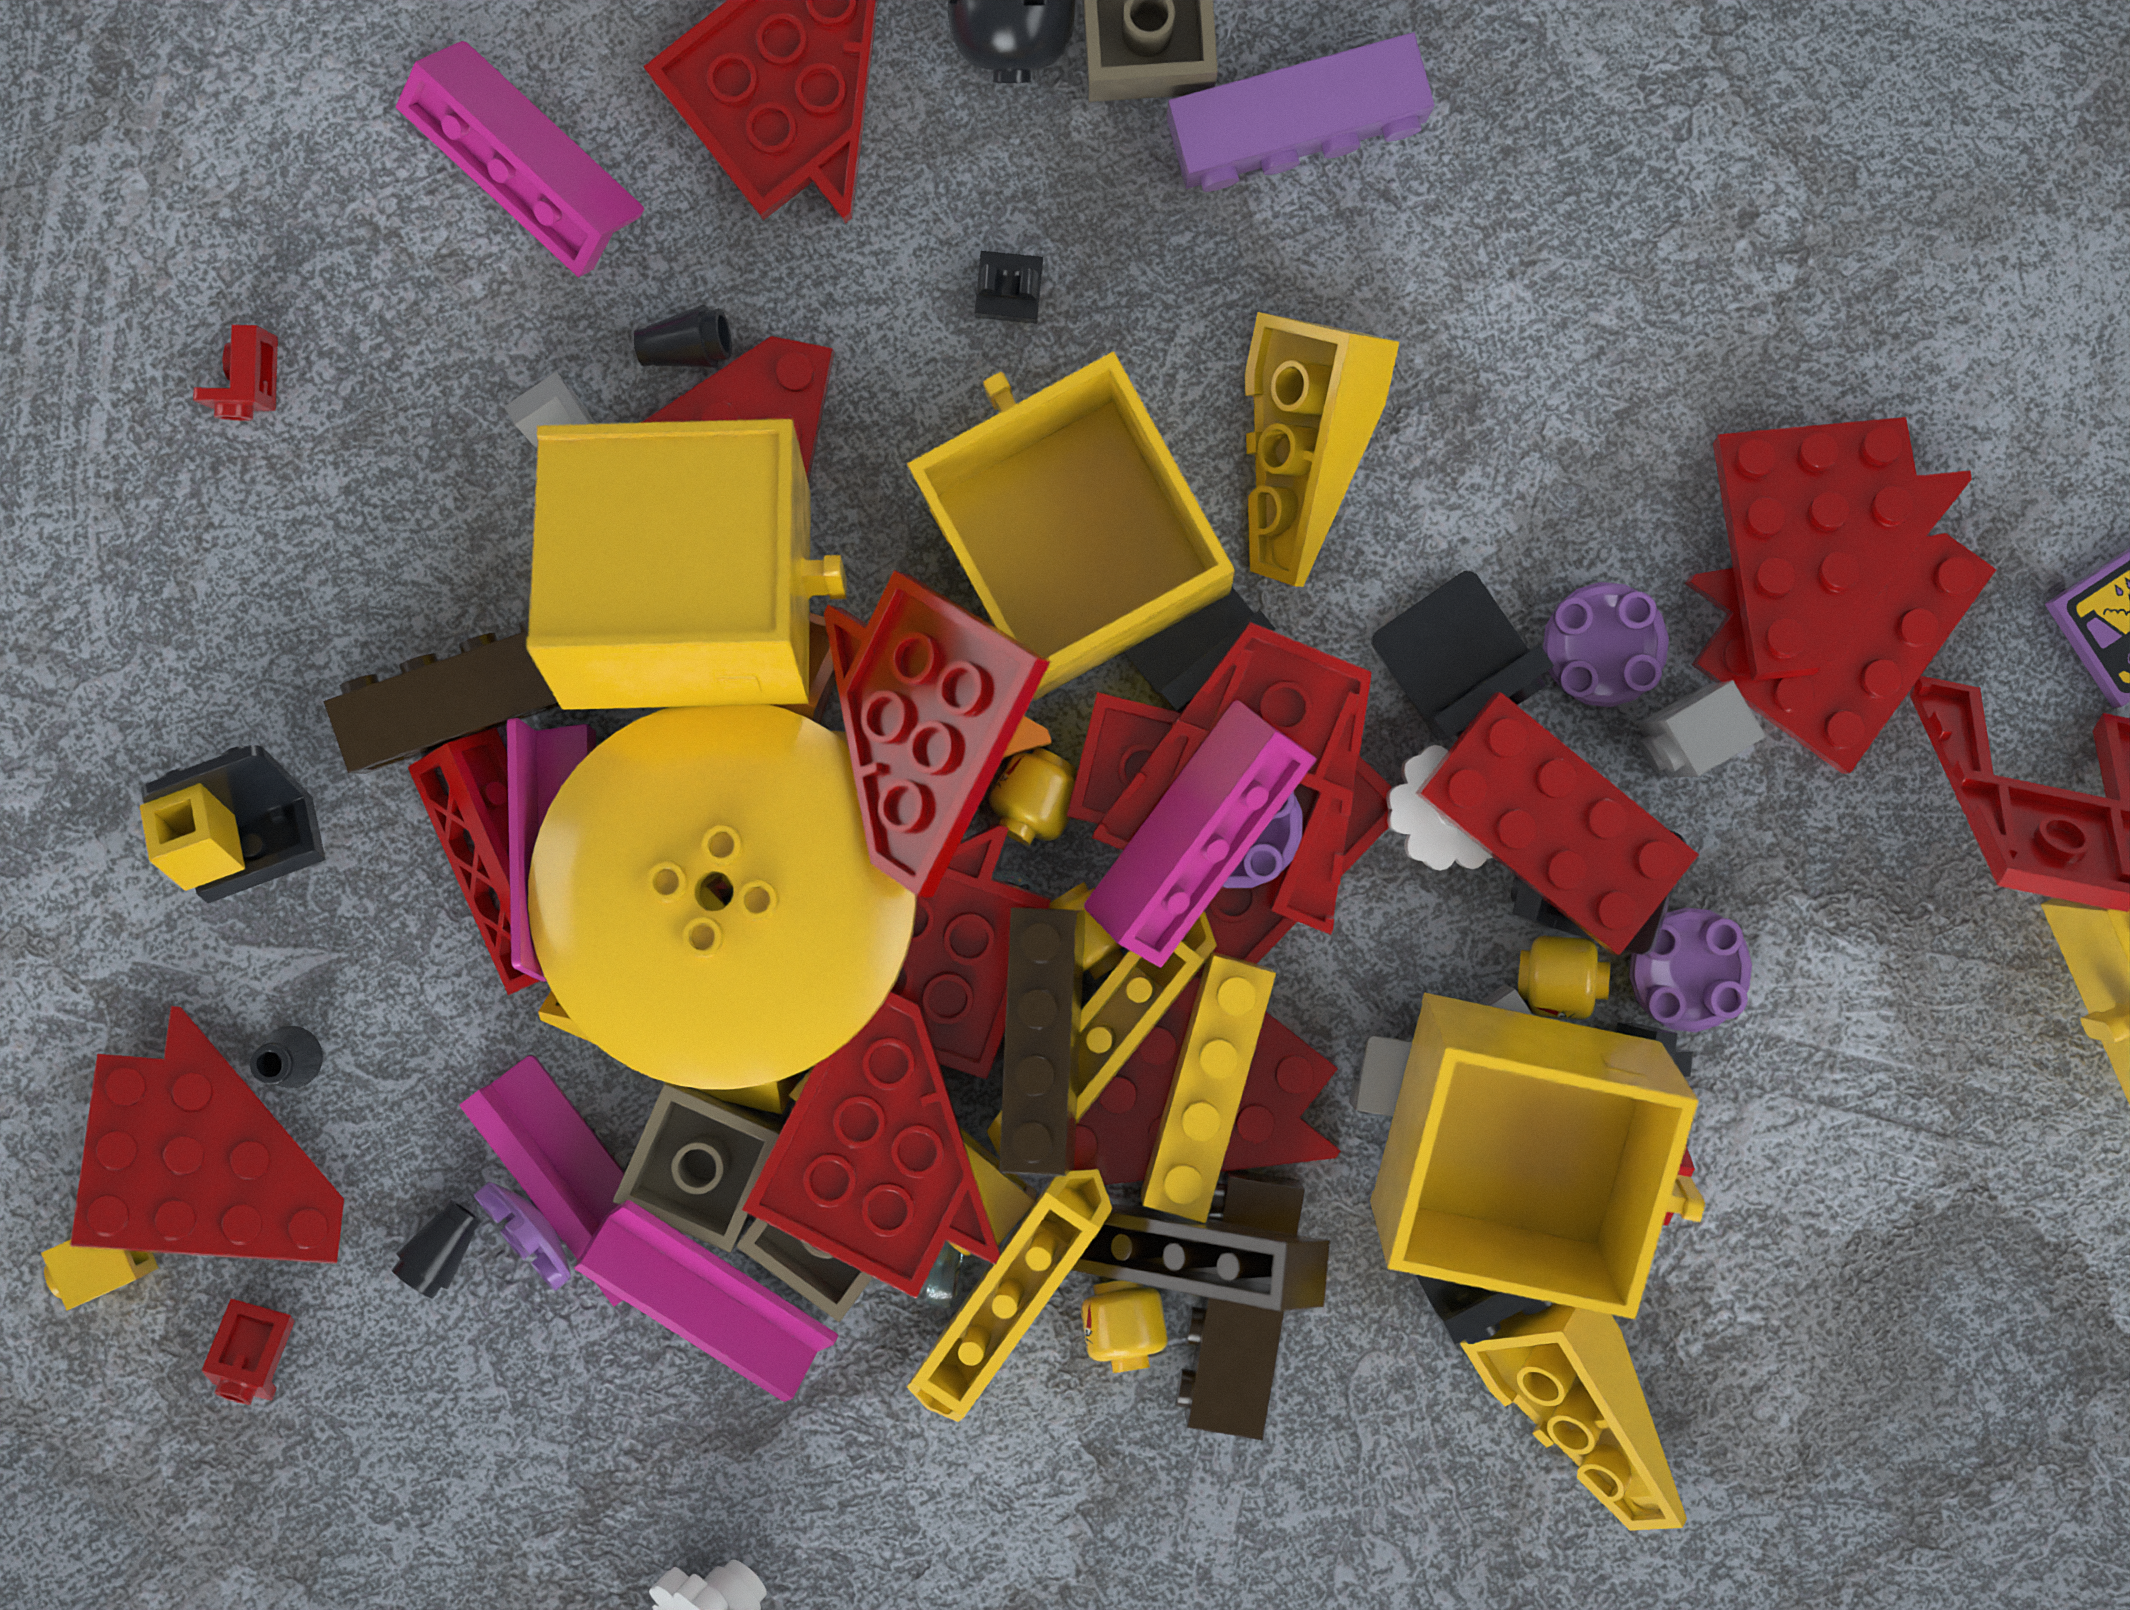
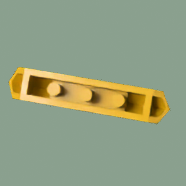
[987,911,1217,1157]
[906,1169,1113,1422]

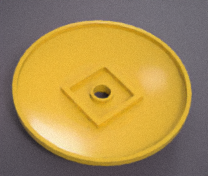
[528,705,917,1089]

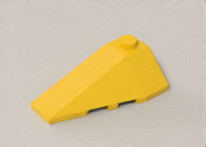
[1245,312,1400,587]
[1460,1303,1687,1531]

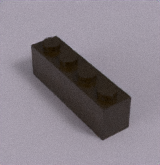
[323,618,561,774]
[999,907,1086,1176]
[1175,1170,1305,1441]
[1071,1204,1330,1311]

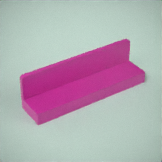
[395,41,644,278]
[1084,700,1317,968]
[507,718,596,982]
[459,1055,625,1307]
[574,1200,838,1402]

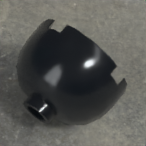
[948,0,1075,83]

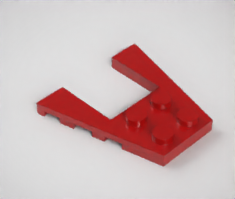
[1092,622,1372,935]
[1910,676,2130,913]

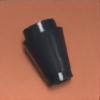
[634,305,732,368]
[250,1026,323,1088]
[392,1200,482,1299]

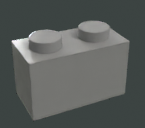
[1637,681,1766,778]

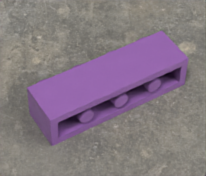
[1166,32,1435,192]

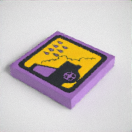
[2045,548,2130,708]

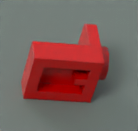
[193,324,278,421]
[201,1298,295,1405]

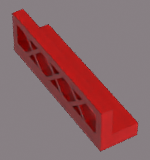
[408,728,540,995]

